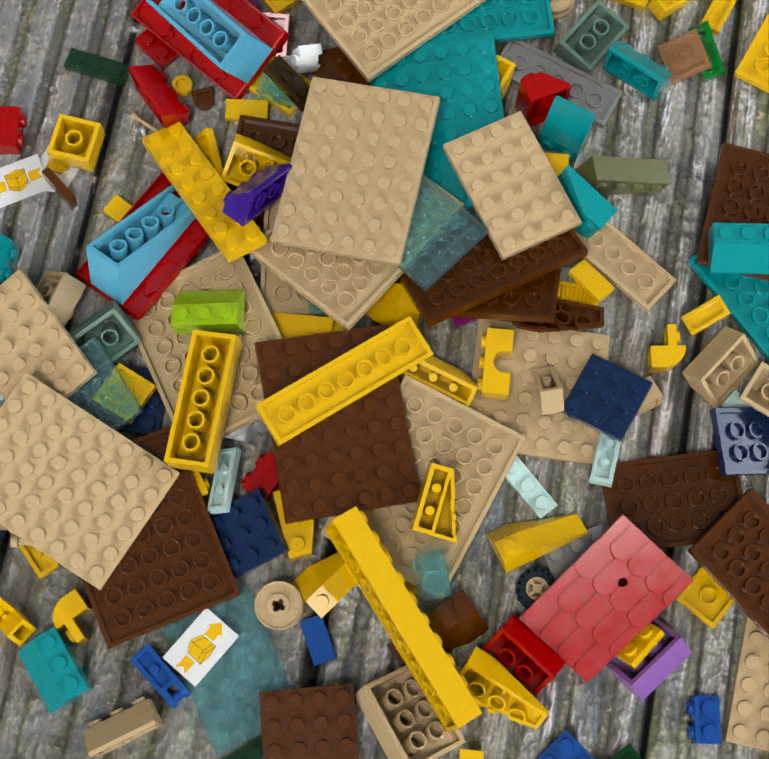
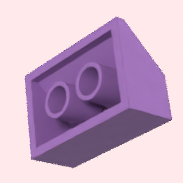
[605,618,692,701]

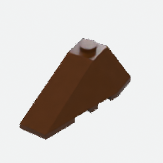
[512,298,604,333]
[387,589,489,665]

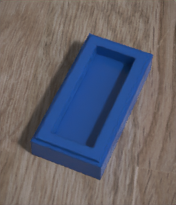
[300,615,336,667]

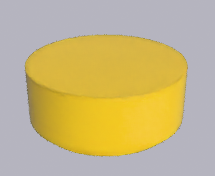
[172,75,193,97]

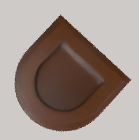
[191,86,215,111]

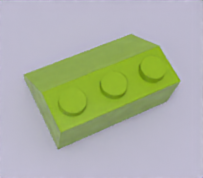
[171,289,245,335]

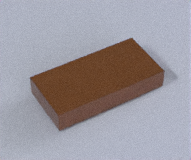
[41,167,78,210]

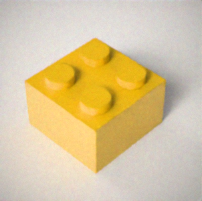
[47,114,105,172]

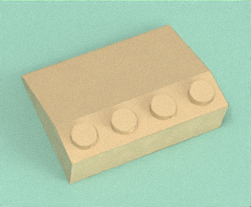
[354,665,466,759]

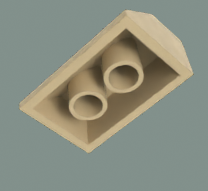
[36,270,86,327]
[682,326,760,408]
[739,361,769,417]
[83,697,163,757]

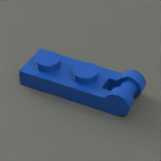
[131,644,191,709]

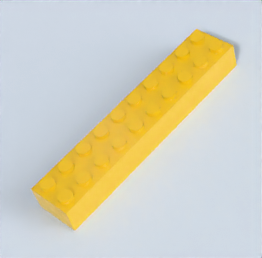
[325,506,482,732]

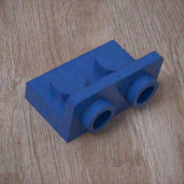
[686,695,721,744]

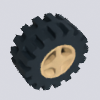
[515,568,555,608]

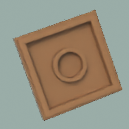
[657,28,712,85]

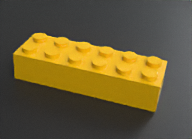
[164,330,243,474]

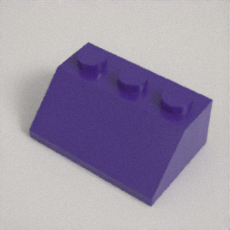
[222,163,292,226]

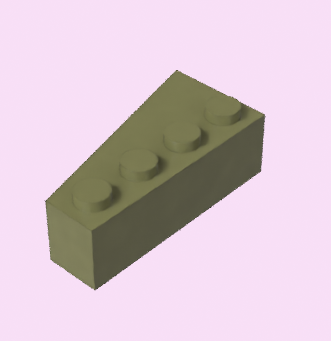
[575,155,670,195]

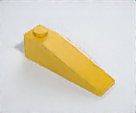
[221,133,291,186]
[365,283,420,328]
[486,514,588,573]
[292,542,390,618]
[458,646,549,729]

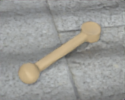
[130,112,159,132]

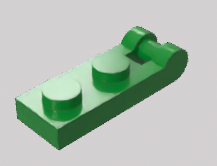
[688,20,726,81]

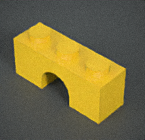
[477,327,514,400]

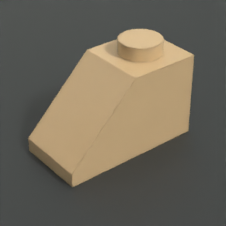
[531,366,564,415]

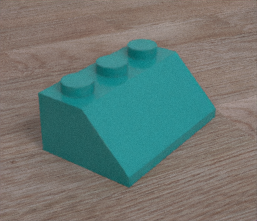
[602,40,672,101]
[708,223,769,275]
[18,627,93,714]

